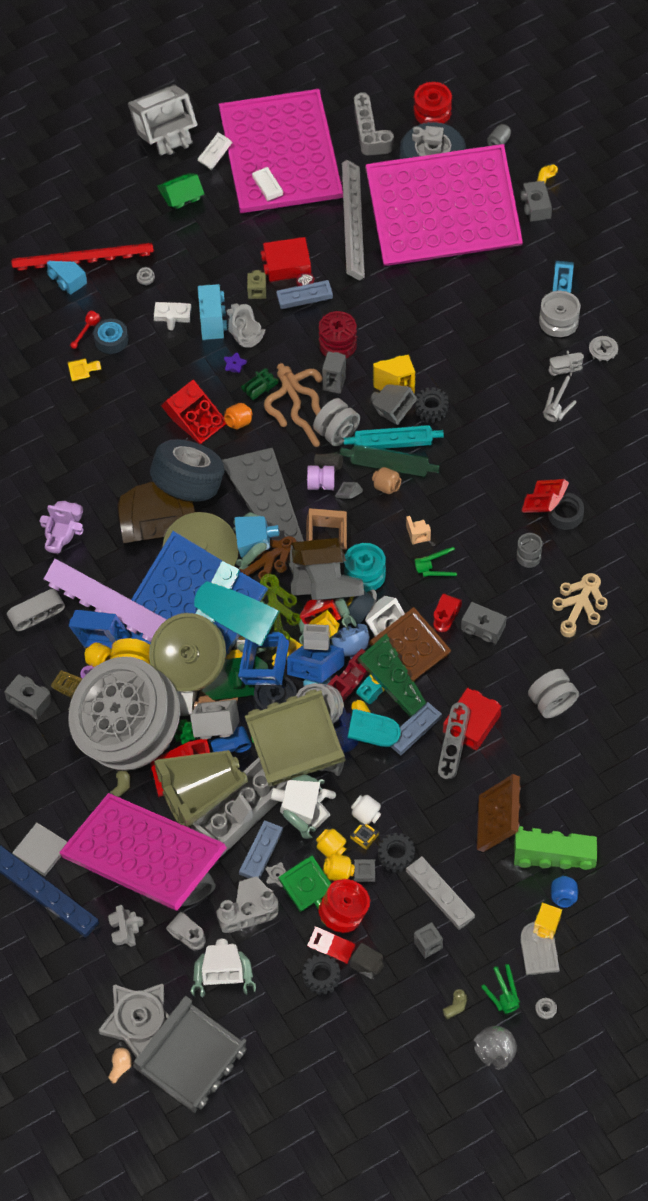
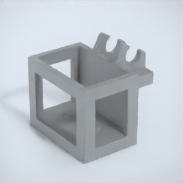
[128,85,197,155]

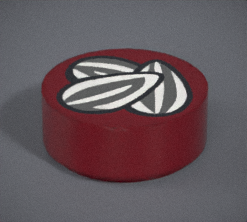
[296,273,314,287]

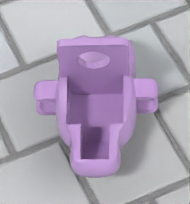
[40,501,84,553]

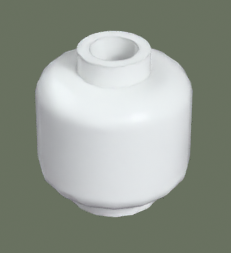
[351,795,381,824]

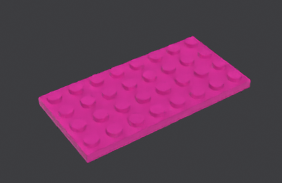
[59,793,226,911]

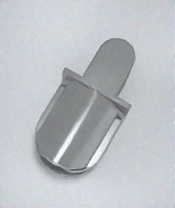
[549,351,584,376]

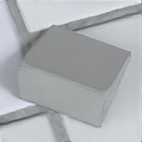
[230,795,253,825]

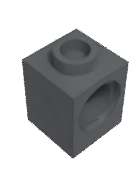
[414,922,443,958]

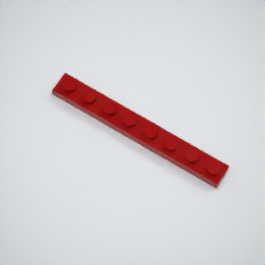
[12,243,153,270]

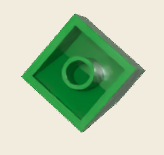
[158,173,204,208]

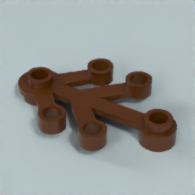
[239,536,297,583]

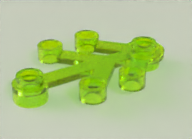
[260,574,301,641]

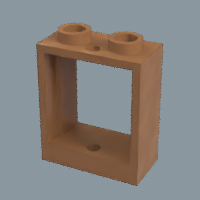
[306,508,347,555]

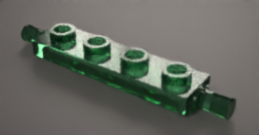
[340,444,440,476]

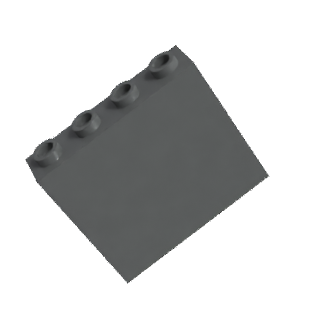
[134,996,247,1113]

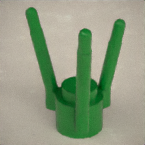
[414,547,457,577]
[482,964,520,1014]

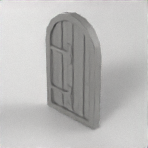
[521,922,559,975]

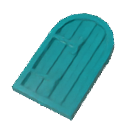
[347,709,401,747]

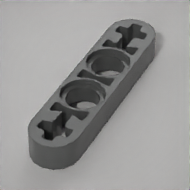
[438,703,470,779]

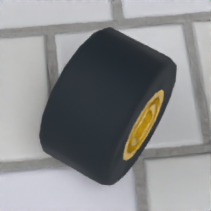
[342,591,374,626]

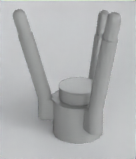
[543,376,576,422]

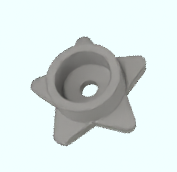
[266,862,287,887]

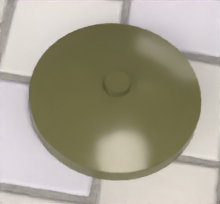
[162,512,238,567]
[149,613,226,692]

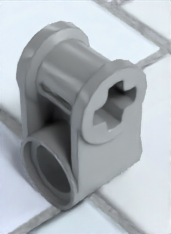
[166,912,206,950]

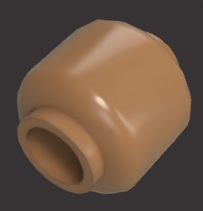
[372,467,401,494]

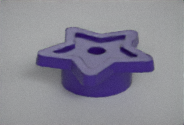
[224,353,247,373]

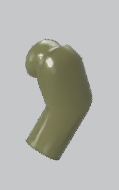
[110,770,130,797]

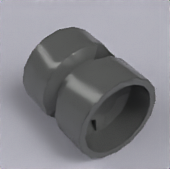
[517,533,542,568]

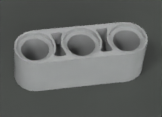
[7,589,65,631]

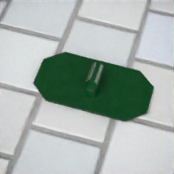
[201,656,268,700]

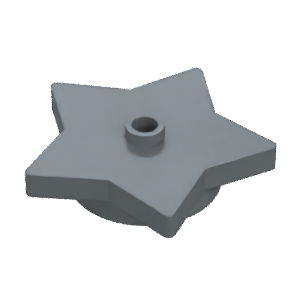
[99,984,169,1058]

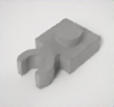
[412,126,444,145]

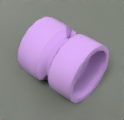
[308,466,334,490]

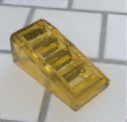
[51,670,82,698]

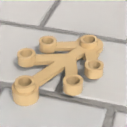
[552,573,607,637]

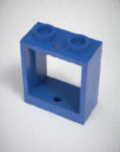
[69,610,130,649]
[238,632,289,685]
[287,645,344,683]

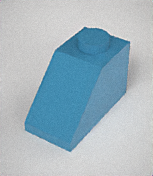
[553,261,574,293]

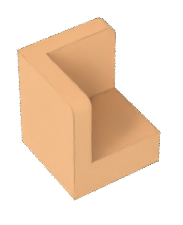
[406,516,431,544]

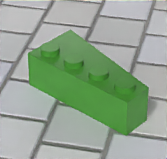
[514,826,597,869]

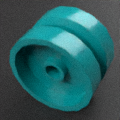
[344,543,386,592]

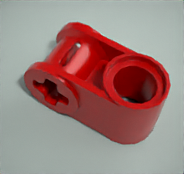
[433,594,462,632]

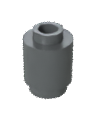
[487,124,511,146]

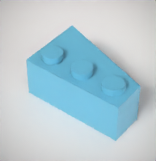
[198,284,227,340]

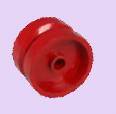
[414,82,452,124]
[319,879,370,933]

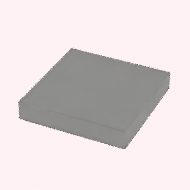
[12,823,67,876]

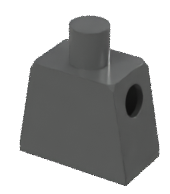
[371,384,417,425]

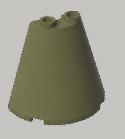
[154,750,248,827]

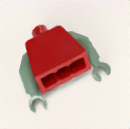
[298,598,357,645]

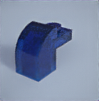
[335,707,359,754]

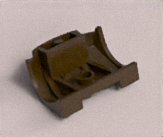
[117,482,195,543]

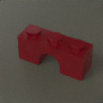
[328,648,370,702]

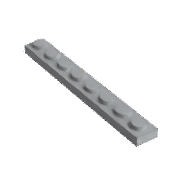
[342,160,364,280]

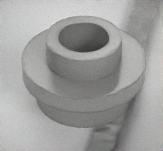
[137,267,155,284]
[536,998,557,1019]

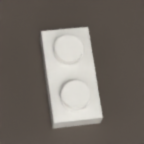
[197,133,232,170]

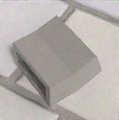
[303,624,330,650]

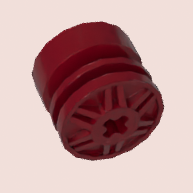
[319,311,357,358]

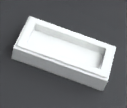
[252,167,283,201]

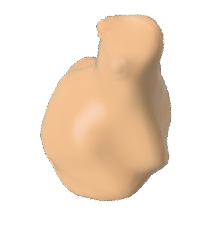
[108,1048,132,1083]

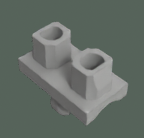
[108,905,143,947]

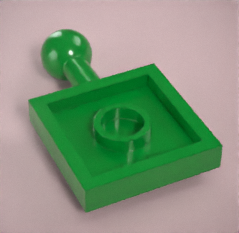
[278,856,331,925]

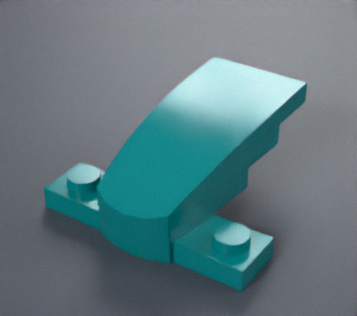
[194,561,279,646]

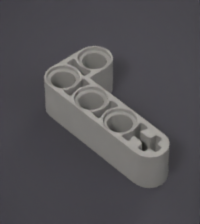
[354,93,393,155]

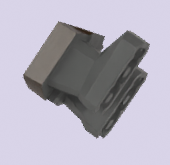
[289,538,364,600]

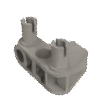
[216,876,279,933]

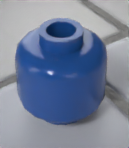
[551,876,578,908]

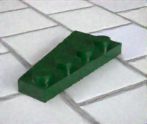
[357,634,426,717]

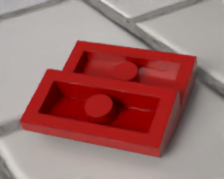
[522,479,569,513]

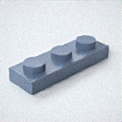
[276,280,333,309]
[390,702,442,755]
[239,820,283,879]

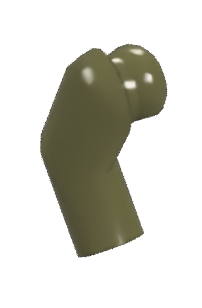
[443,989,467,1019]

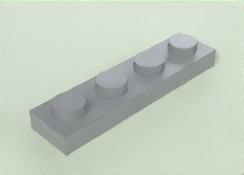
[406,857,475,930]

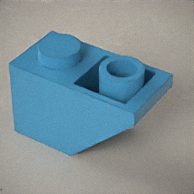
[47,261,87,295]

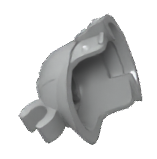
[227,304,265,347]

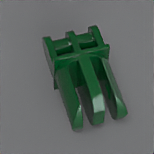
[241,369,279,400]

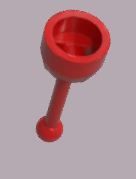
[70,311,101,349]

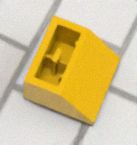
[373,355,415,393]

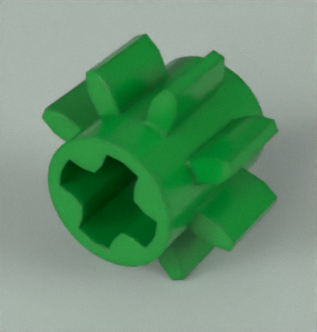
[174,719,195,744]

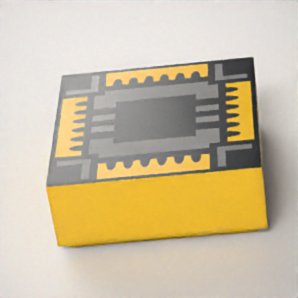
[350,823,379,850]

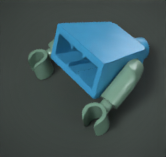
[233,512,280,570]

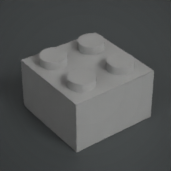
[190,699,240,739]

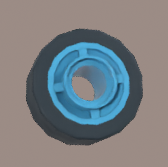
[93,319,128,354]

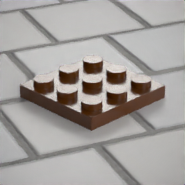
[369,607,451,681]
[477,774,521,852]

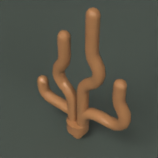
[264,363,323,447]

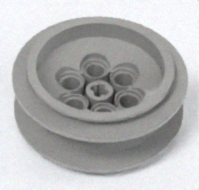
[69,657,180,770]

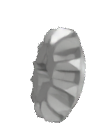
[589,336,618,362]

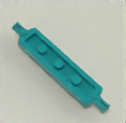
[344,426,444,450]

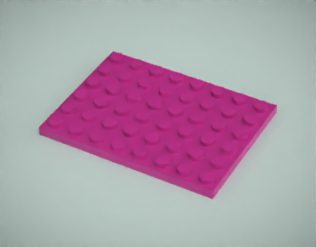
[219,89,343,213]
[366,144,523,266]

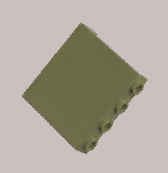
[245,689,345,787]

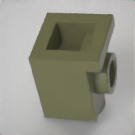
[248,270,266,299]

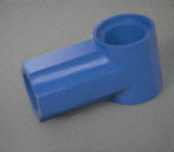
[209,727,252,753]

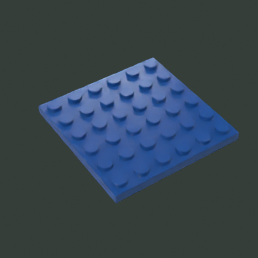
[122,531,268,658]

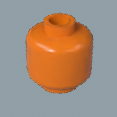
[224,403,252,430]

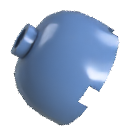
[330,624,370,659]

